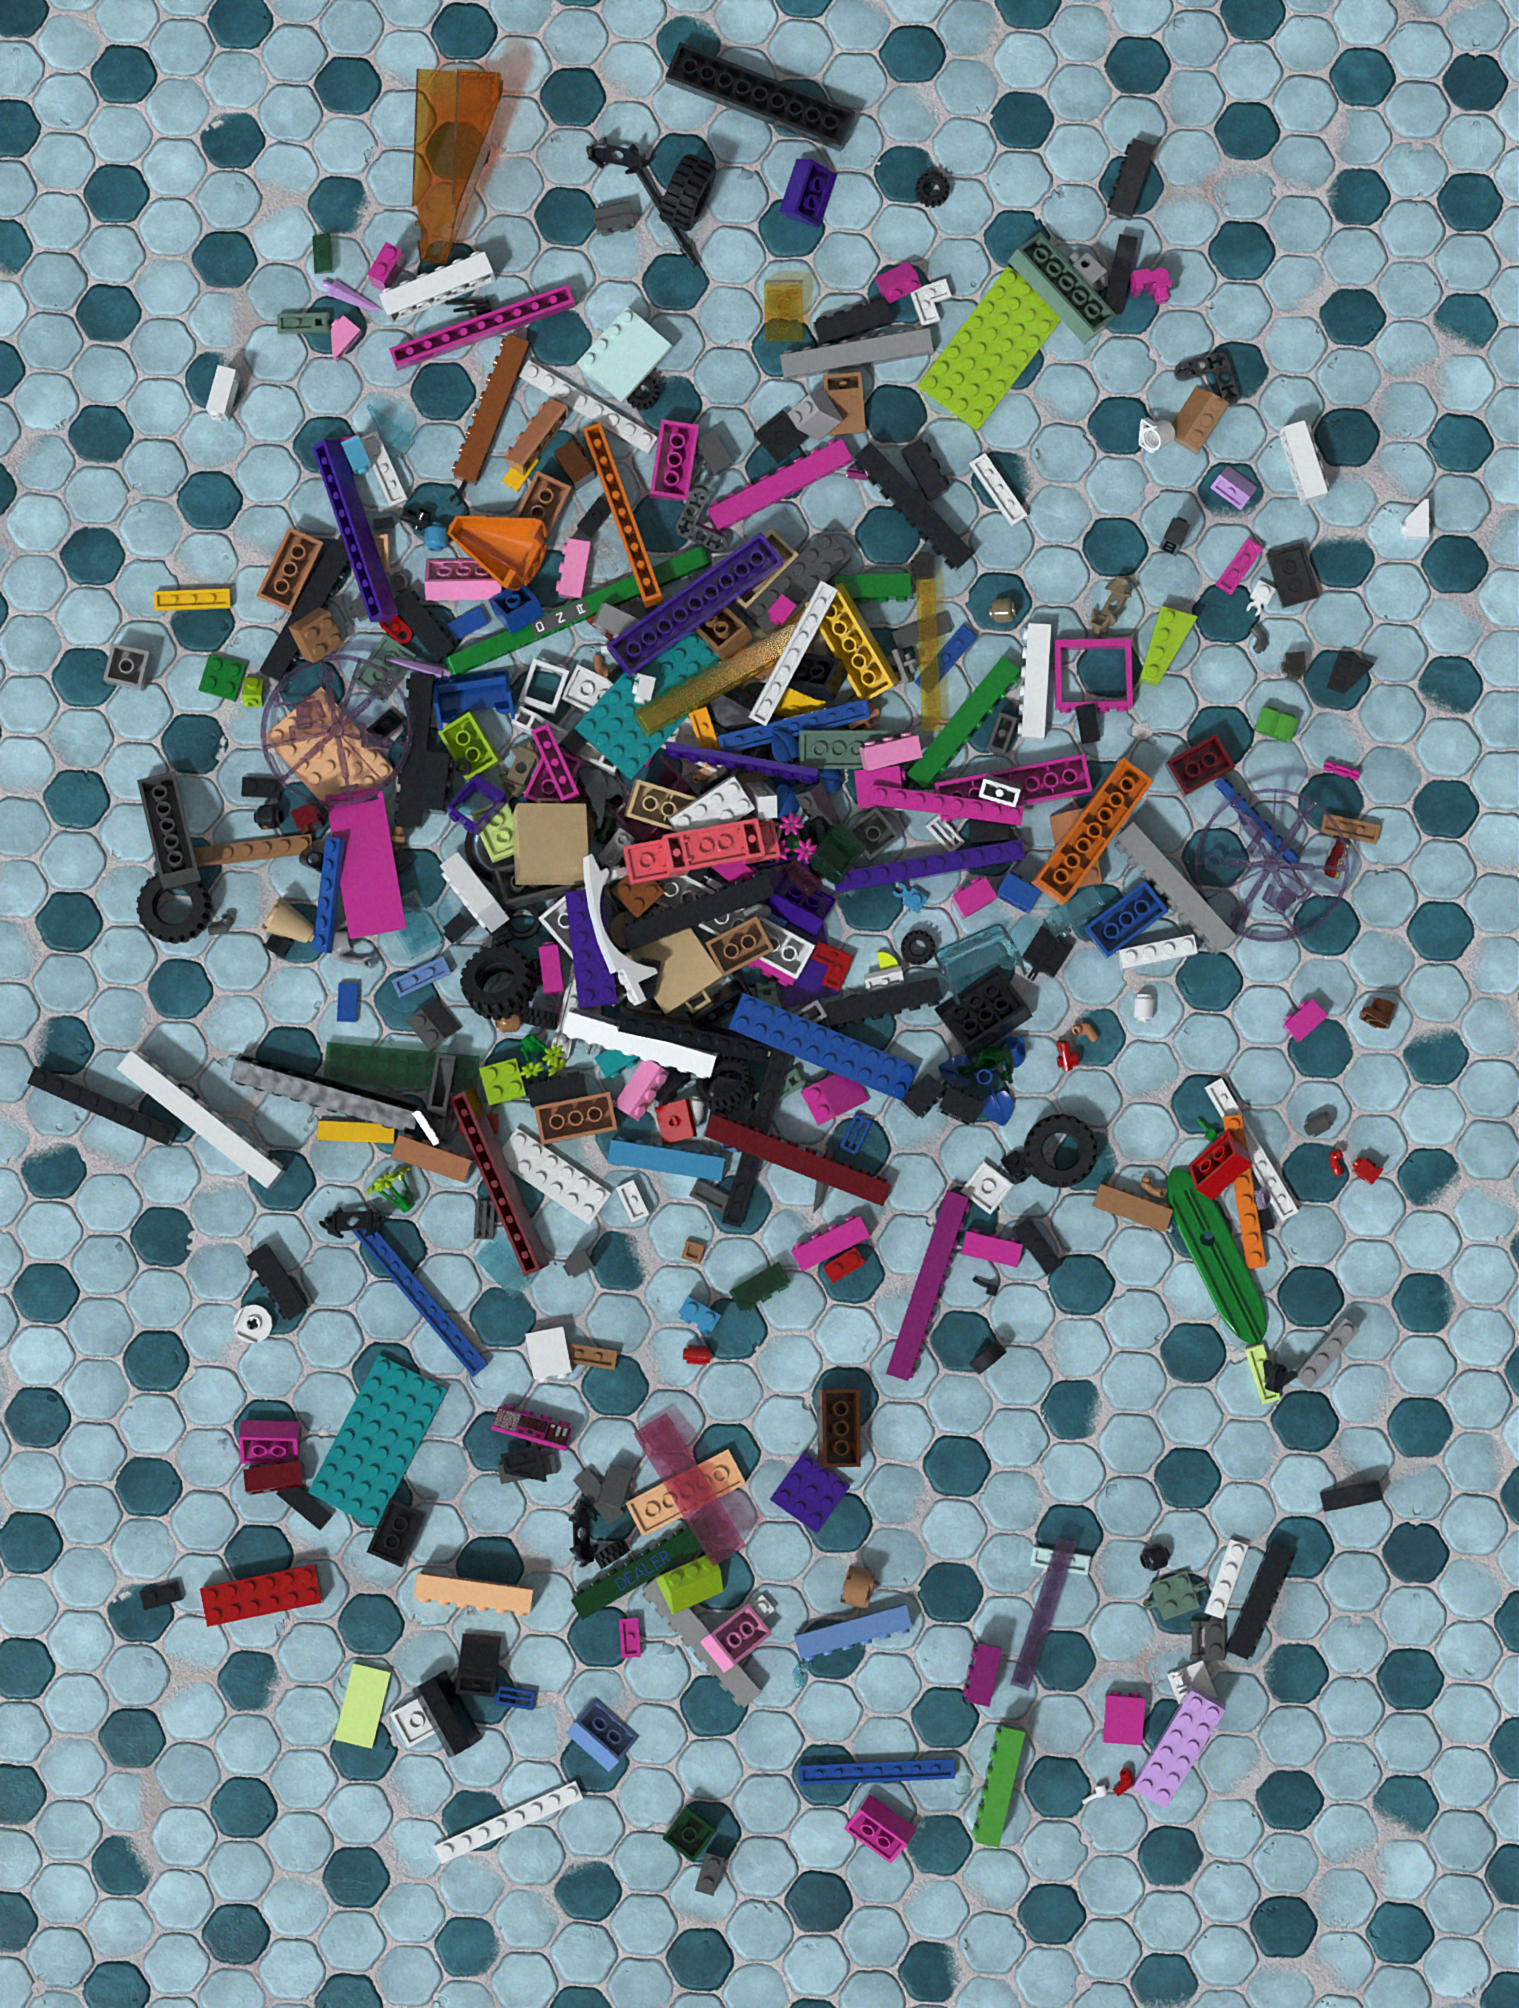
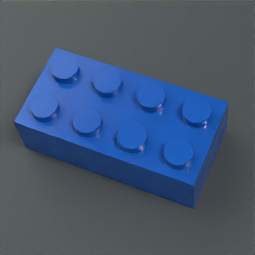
[1083,881,1169,959]

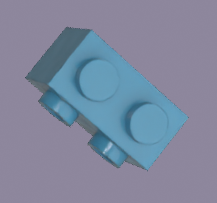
[678,1296,721,1334]

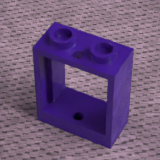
[447,774,507,835]

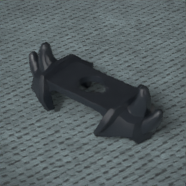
[586,137,651,174]
[319,1204,386,1239]
[568,1499,599,1568]

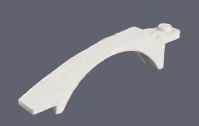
[583,854,658,1006]

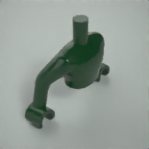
[956,1041,1014,1084]

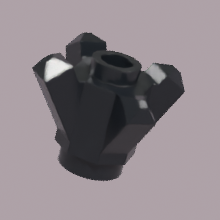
[1263,1360,1298,1393]

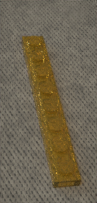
[916,579,941,732]

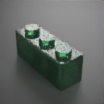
[729,1262,790,1313]

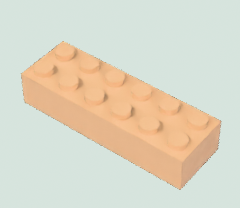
[414,1572,535,1616]

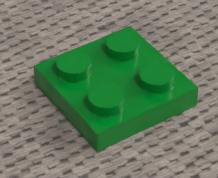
[198,654,246,702]

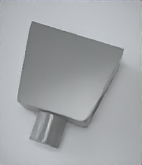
[1069,251,1108,294]

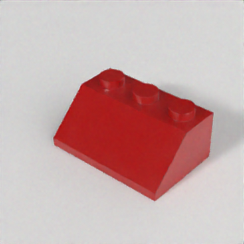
[1188,1129,1253,1200]

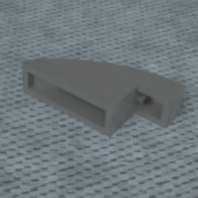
[424,1053,456,1139]

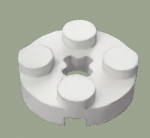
[233,1305,273,1343]

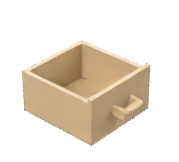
[512,798,589,885]
[625,928,725,1017]

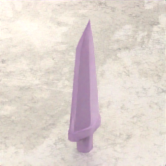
[321,279,382,311]
[386,657,450,678]

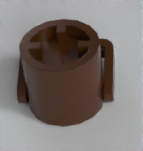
[1359,998,1396,1029]

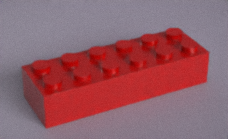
[200,1564,324,1627]

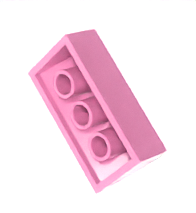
[424,559,503,601]

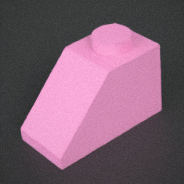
[331,315,362,362]

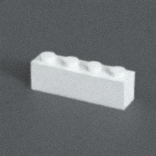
[1117,934,1198,971]

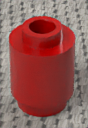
[683,1345,711,1365]

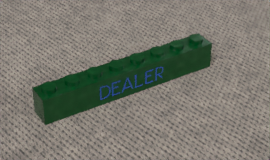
[571,1518,716,1620]

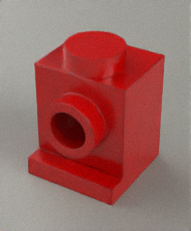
[1351,1156,1384,1185]

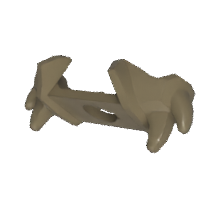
[1090,576,1132,636]
[498,737,541,799]

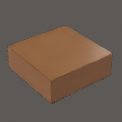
[681,1240,705,1264]

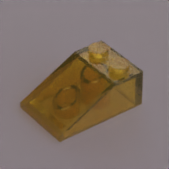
[764,280,803,341]

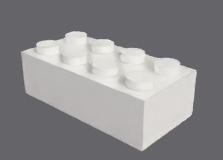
[1279,420,1330,506]
[668,775,755,832]
[440,852,509,933]

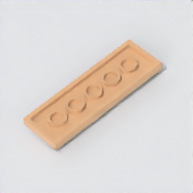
[626,1449,746,1537]

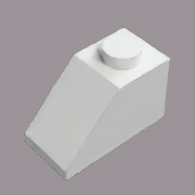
[1400,499,1429,540]

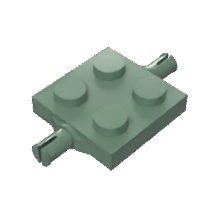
[1143,1571,1207,1621]

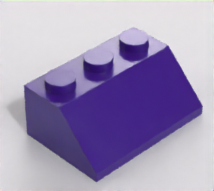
[779,159,837,228]
[767,872,836,936]

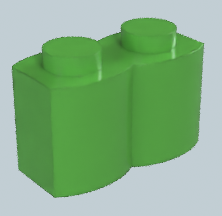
[1254,706,1299,743]

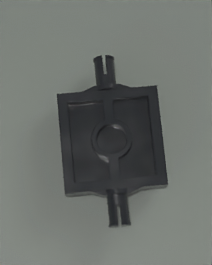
[1021,923,1074,981]

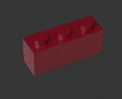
[290,803,326,835]
[243,1458,306,1495]

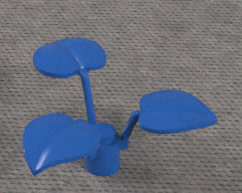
[772,731,843,819]
[939,1036,1026,1126]

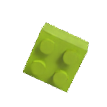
[479,1058,527,1107]

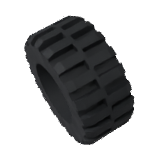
[659,154,717,231]
[136,873,212,944]
[460,944,537,1020]
[1023,1114,1098,1188]

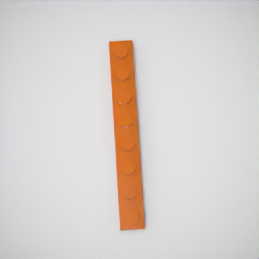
[1222,1114,1267,1269]

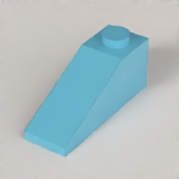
[341,435,372,475]

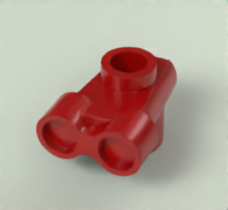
[1056,1040,1079,1071]

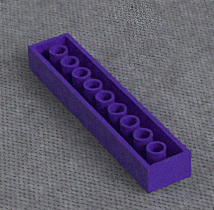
[607,532,784,679]

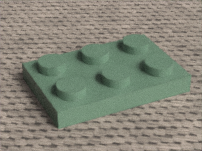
[352,634,417,703]

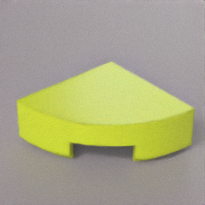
[877,952,899,971]

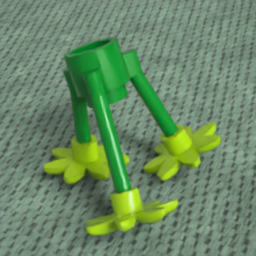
[520,1034,568,1079]
[366,1166,415,1213]

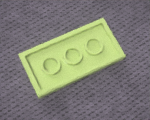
[334,1663,391,1749]

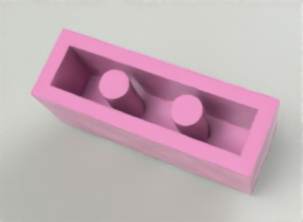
[556,538,591,600]
[859,731,923,771]
[613,1060,670,1121]

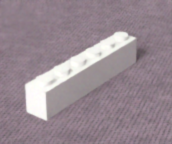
[1017,623,1051,741]

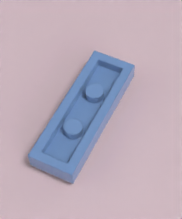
[391,956,452,998]

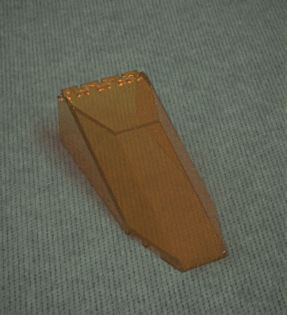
[412,69,503,264]

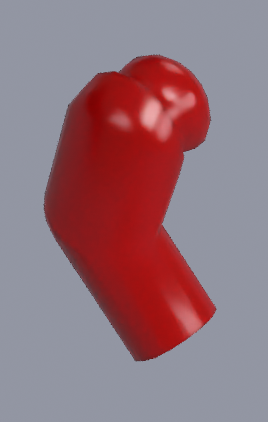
[1329,1149,1344,1177]
[1112,1768,1133,1797]

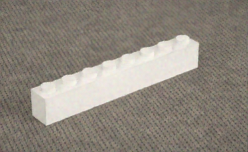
[562,1007,718,1078]

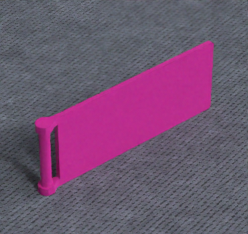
[325,784,406,939]

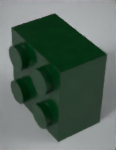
[662,1805,717,1862]

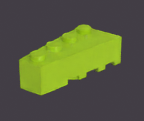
[1138,606,1198,687]

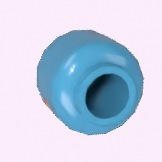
[424,522,449,552]

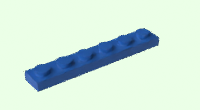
[1214,777,1300,868]
[312,836,345,953]

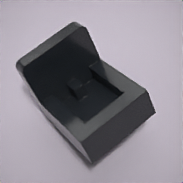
[1000,1150,1031,1185]

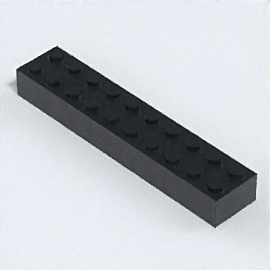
[665,42,855,152]

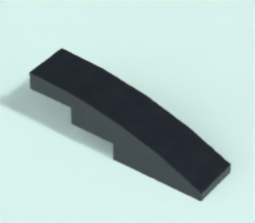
[1105,234,1138,315]

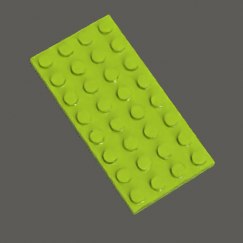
[917,266,1062,432]

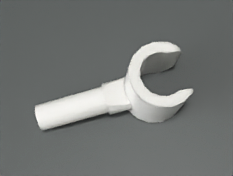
[1082,1784,1107,1804]

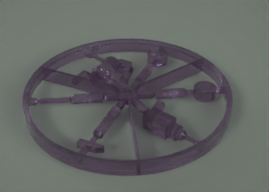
[260,654,413,807]
[1194,788,1349,942]

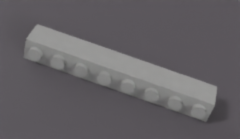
[780,326,934,381]
[642,1573,762,1708]

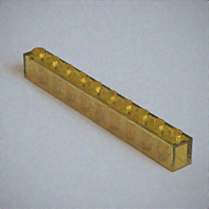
[634,620,811,738]

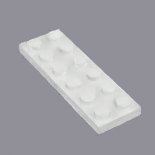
[501,1128,612,1225]

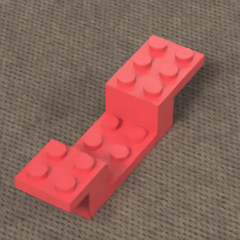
[622,818,781,885]

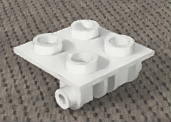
[1167,1660,1217,1705]

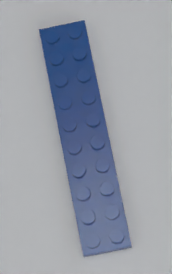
[727,992,918,1101]

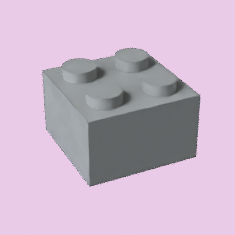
[103,643,153,692]

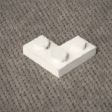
[910,279,952,327]

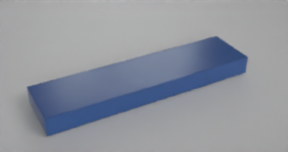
[914,624,977,695]

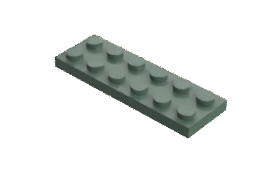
[798,730,912,769]

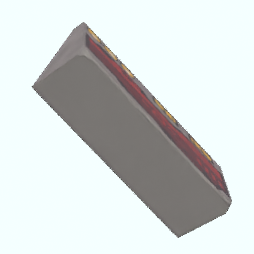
[1319,838,1350,881]

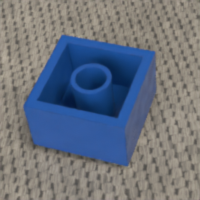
[488,585,544,635]
[996,872,1041,915]

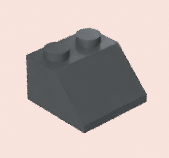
[406,998,461,1052]

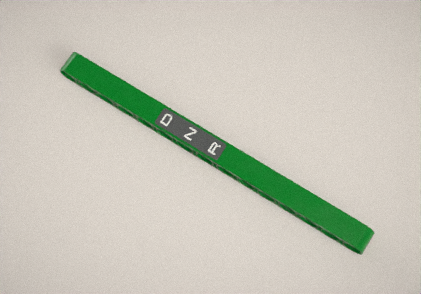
[444,546,712,677]

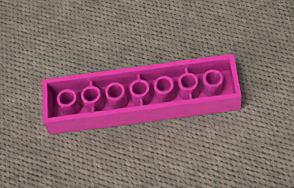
[933,754,1092,823]

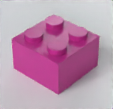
[951,876,998,919]

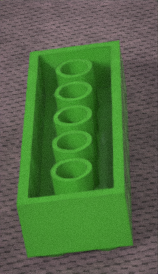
[972,1724,1025,1848]

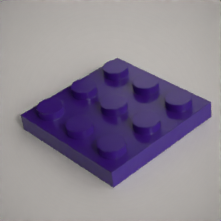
[770,1452,850,1533]

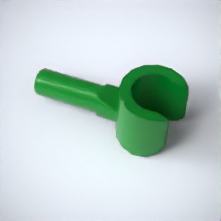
[1196,1117,1217,1142]

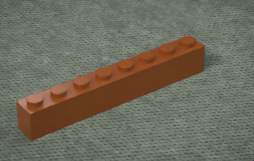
[452,334,530,486]

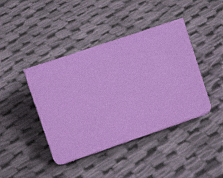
[1210,466,1257,510]

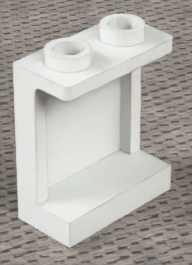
[525,1326,573,1382]

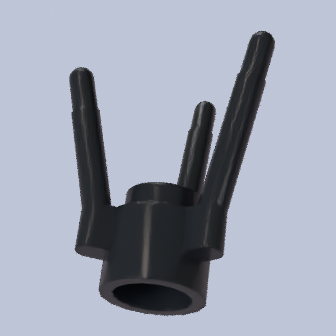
[445,299,492,316]

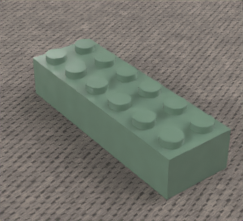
[1008,232,1117,345]

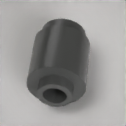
[1303,1111,1334,1138]

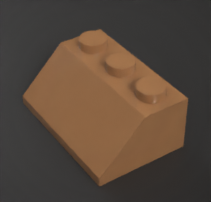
[1171,387,1229,455]

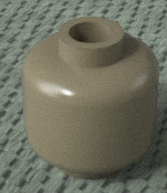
[989,597,1018,624]

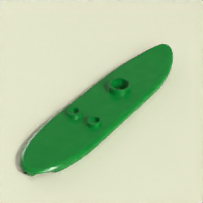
[1167,1168,1267,1344]

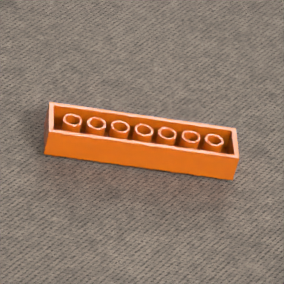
[1031,758,1154,906]

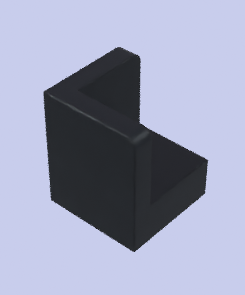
[262,934,293,959]

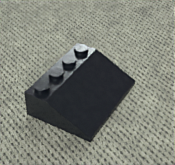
[934,966,1033,1059]

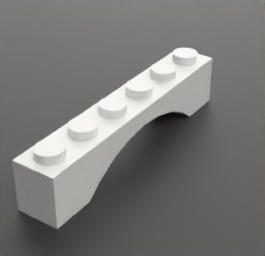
[511,706,618,776]

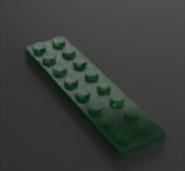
[323,1042,480,1093]

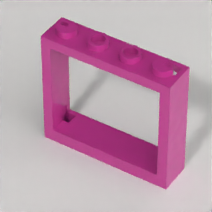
[1053,638,1133,714]

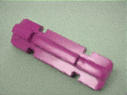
[1323,760,1361,780]

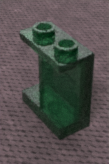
[807,822,867,885]

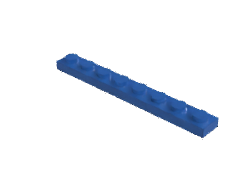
[717,698,871,753]
[799,1758,955,1785]

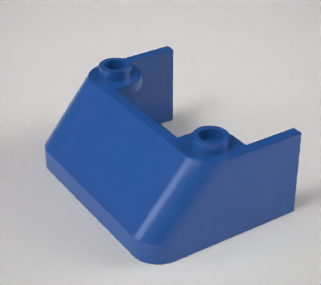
[433,669,515,731]

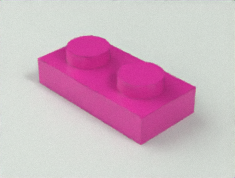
[619,1617,641,1658]

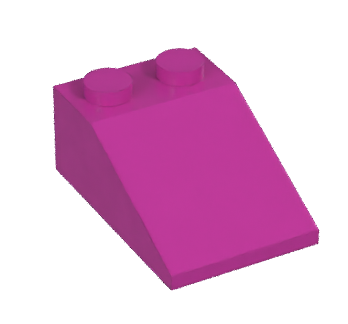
[801,1074,869,1126]

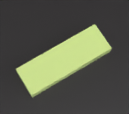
[1245,1343,1281,1405]

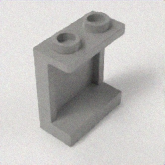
[597,828,637,871]

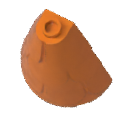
[447,515,547,591]

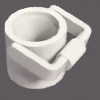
[1139,417,1175,453]

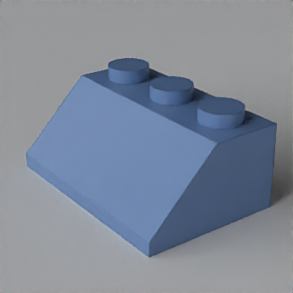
[566,1699,638,1772]

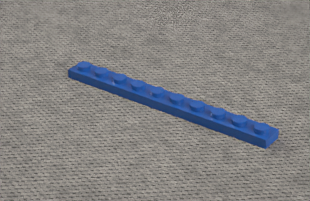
[352,1221,488,1377]

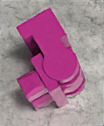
[1129,267,1172,305]

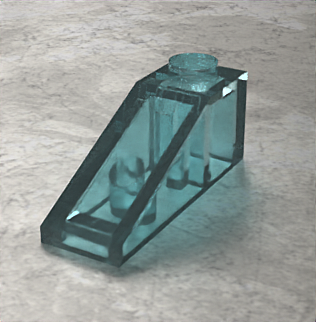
[367,404,415,460]

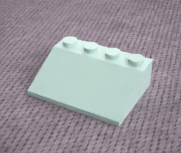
[577,307,673,403]

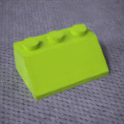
[438,712,504,781]
[656,1553,723,1615]

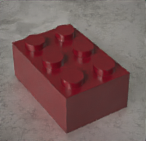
[1165,734,1236,798]

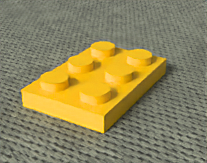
[773,687,826,717]

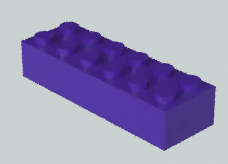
[565,888,618,1009]

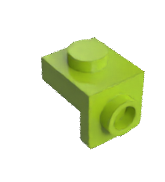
[242,677,264,708]

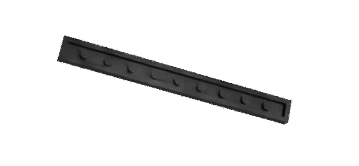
[721,1047,791,1227]

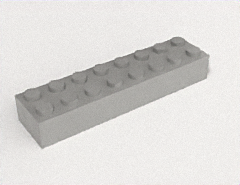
[1113,822,1237,955]

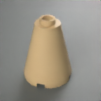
[261,896,315,943]

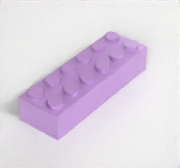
[1132,1685,1226,1809]

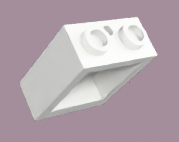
[206,365,241,423]
[518,657,570,716]

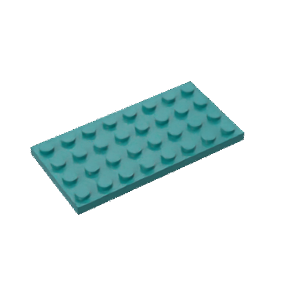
[574,633,732,780]
[308,1354,448,1528]

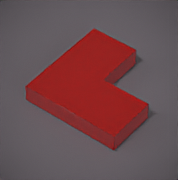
[811,941,854,991]

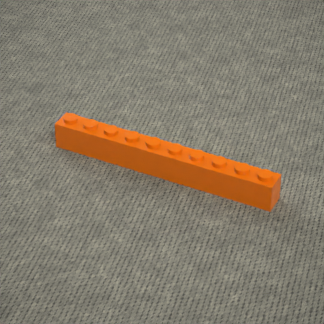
[583,423,663,608]

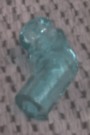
[793,1660,811,1688]

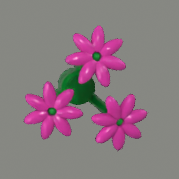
[775,812,818,863]

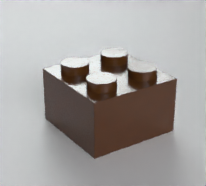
[554,439,596,491]

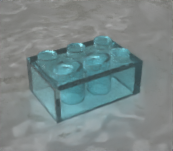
[395,889,445,960]

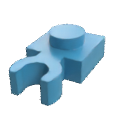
[892,883,928,914]

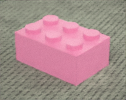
[700,1603,772,1673]

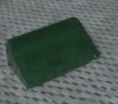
[312,233,334,274]

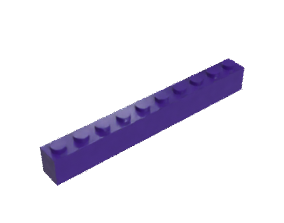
[312,439,399,622]
[833,839,1025,894]

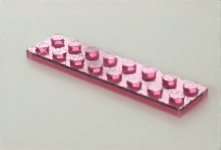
[633,1413,746,1567]

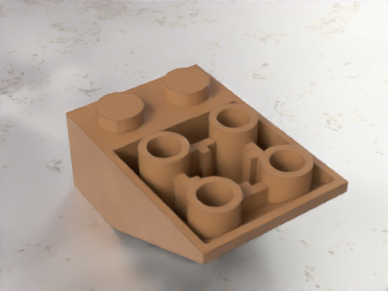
[823,372,866,436]

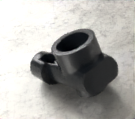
[400,508,431,531]

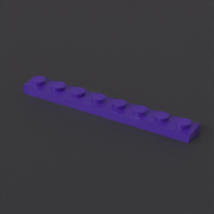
[666,741,818,784]

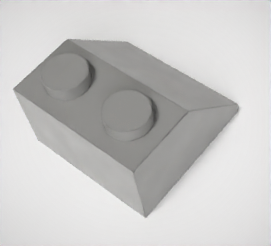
[787,389,843,441]

